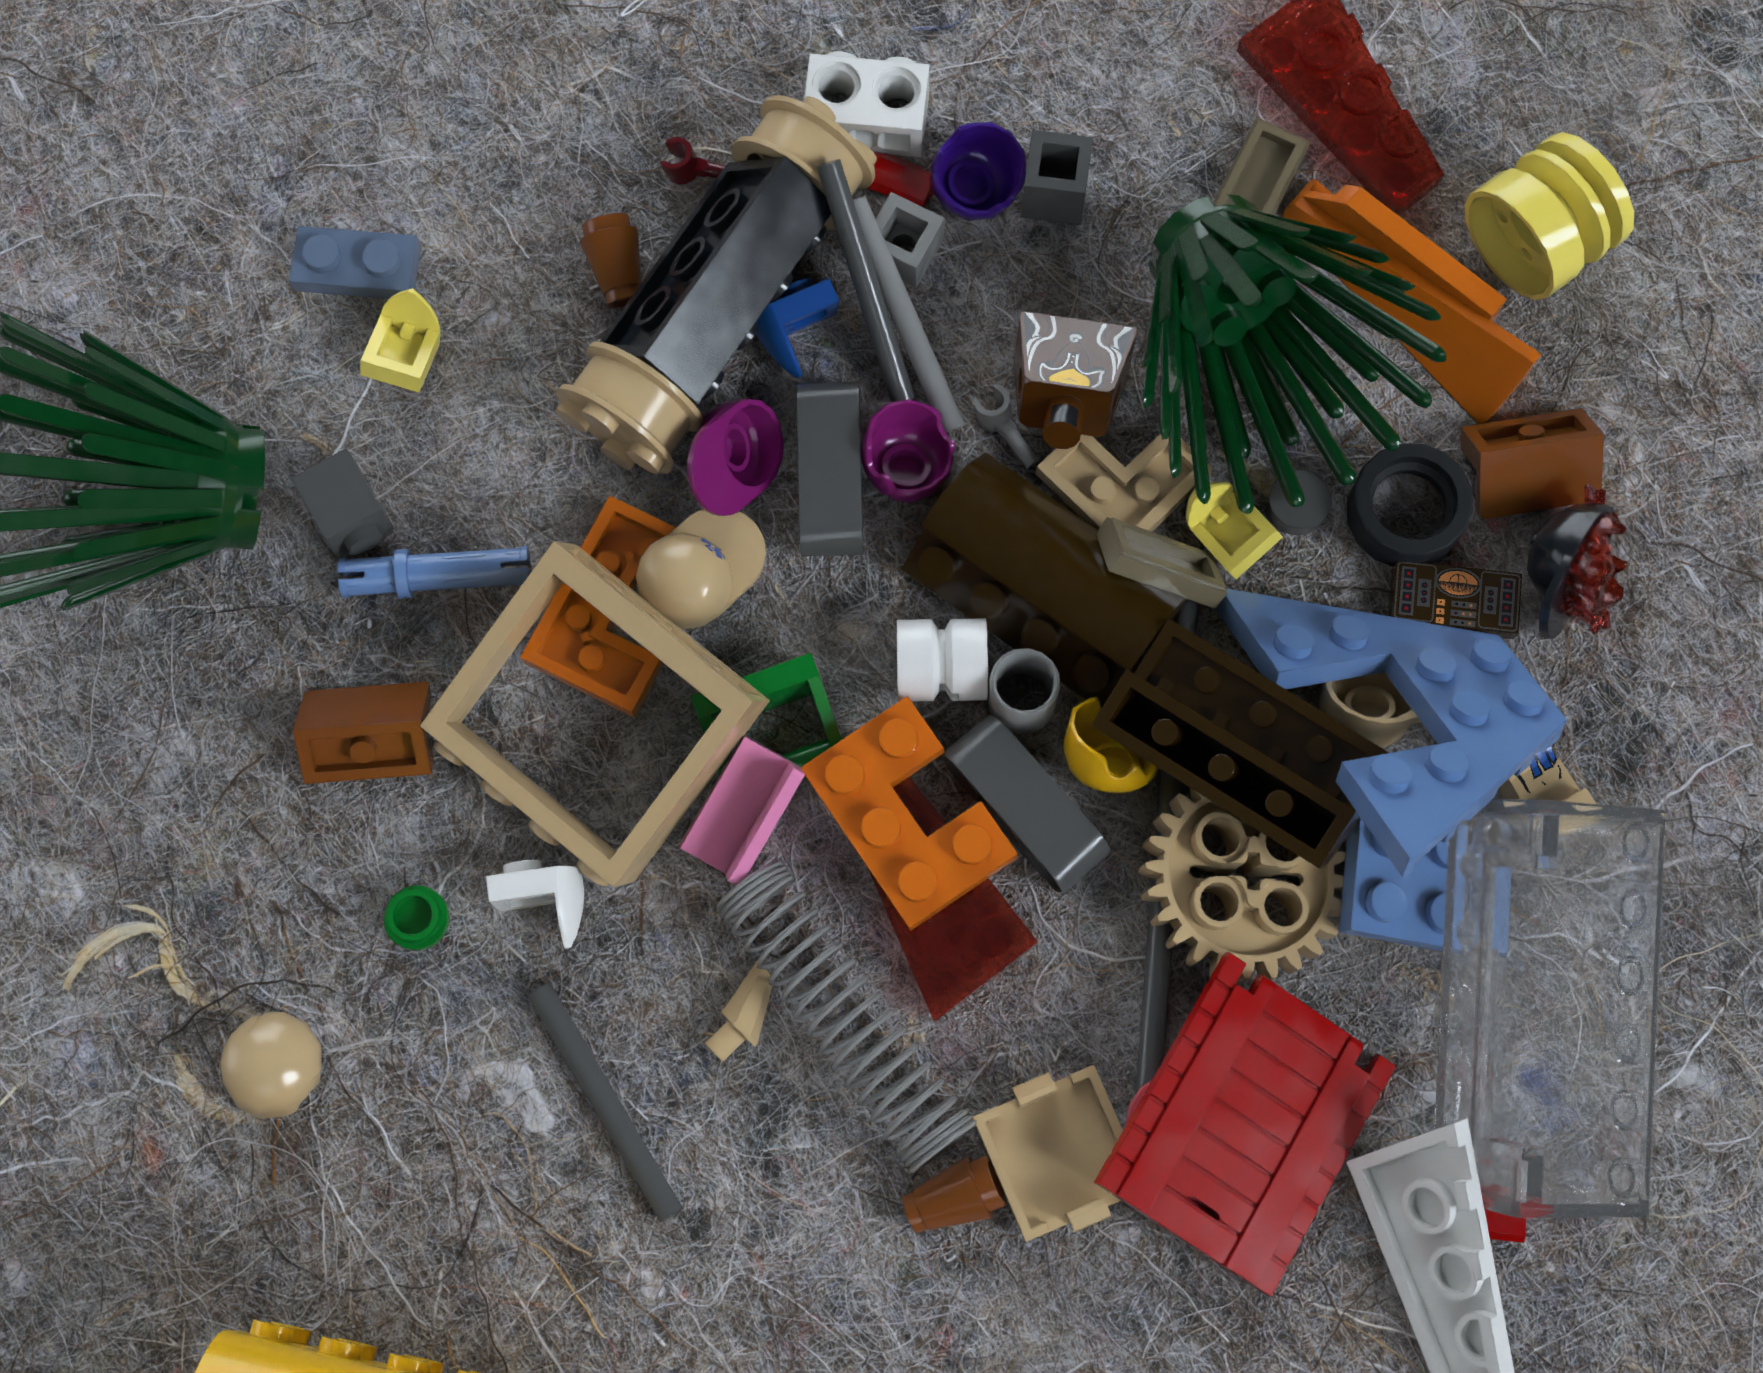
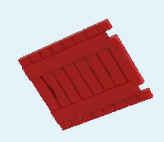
[1094,951,1396,1297]

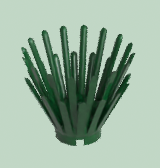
[1142,194,1447,514]
[0,311,265,611]

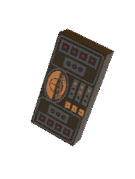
[1388,561,1522,640]

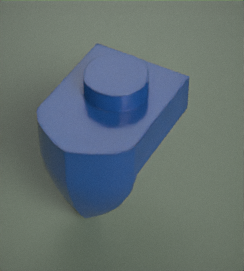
[756,278,839,378]

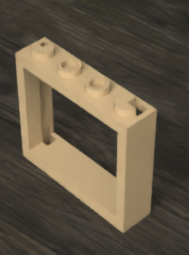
[420,541,770,888]

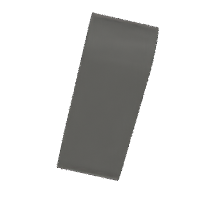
[797,382,864,557]
[941,713,1111,895]

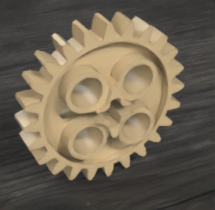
[1138,788,1346,984]

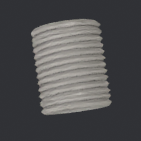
[987,648,1060,734]

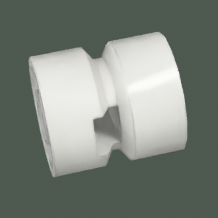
[897,618,988,702]

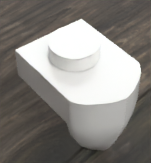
[486,860,584,949]

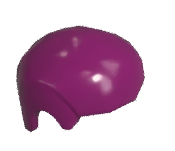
[861,399,955,503]

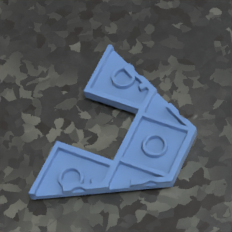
[1216,588,1567,877]

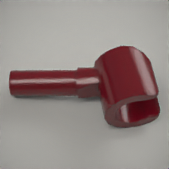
[660,137,725,185]

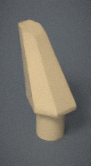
[705,961,772,1062]

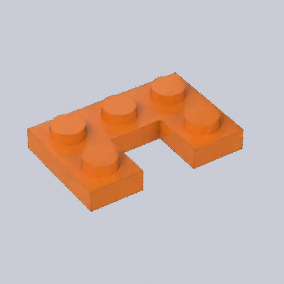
[520,495,676,718]
[800,696,1018,931]

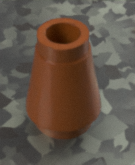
[579,213,641,308]
[902,1155,1006,1234]

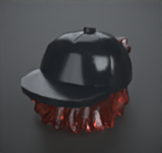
[1527,484,1628,640]

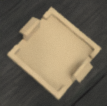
[972,1065,1123,1242]

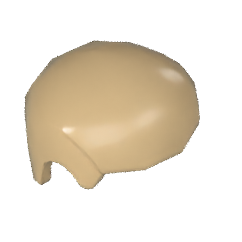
[220,1012,322,1119]

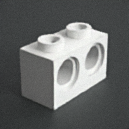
[804,51,929,158]

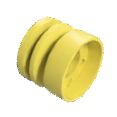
[1464,132,1634,300]

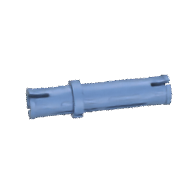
[337,546,532,599]

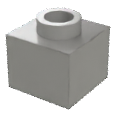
[875,192,945,288]

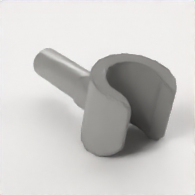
[973,384,1039,469]

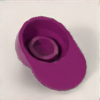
[687,398,784,516]

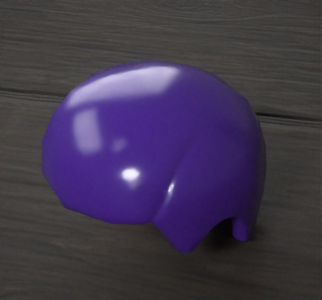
[930,122,1026,221]

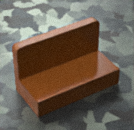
[1461,408,1604,519]
[292,682,434,784]

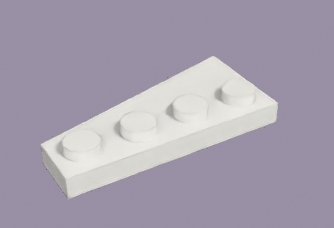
[1346,1118,1515,1373]

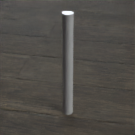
[853,196,965,432]

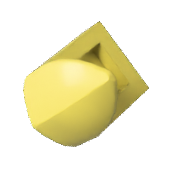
[360,288,440,393]
[1185,482,1283,579]

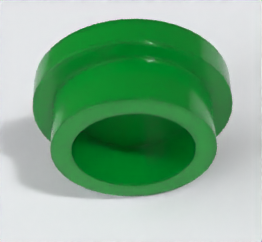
[383,885,450,951]

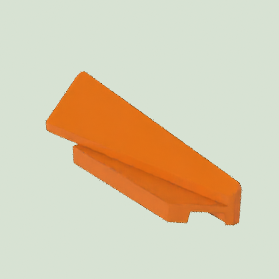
[1282,179,1541,424]

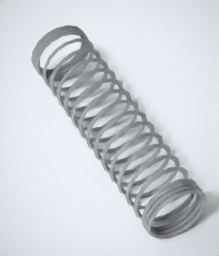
[716,861,977,1174]

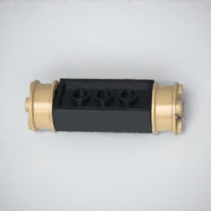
[555,95,877,474]

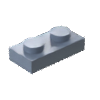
[289,226,421,299]

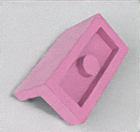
[679,735,805,886]

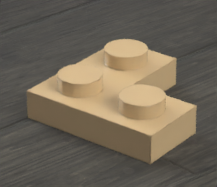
[1036,434,1213,532]

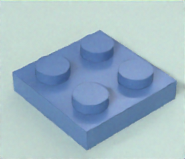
[1339,817,1479,954]

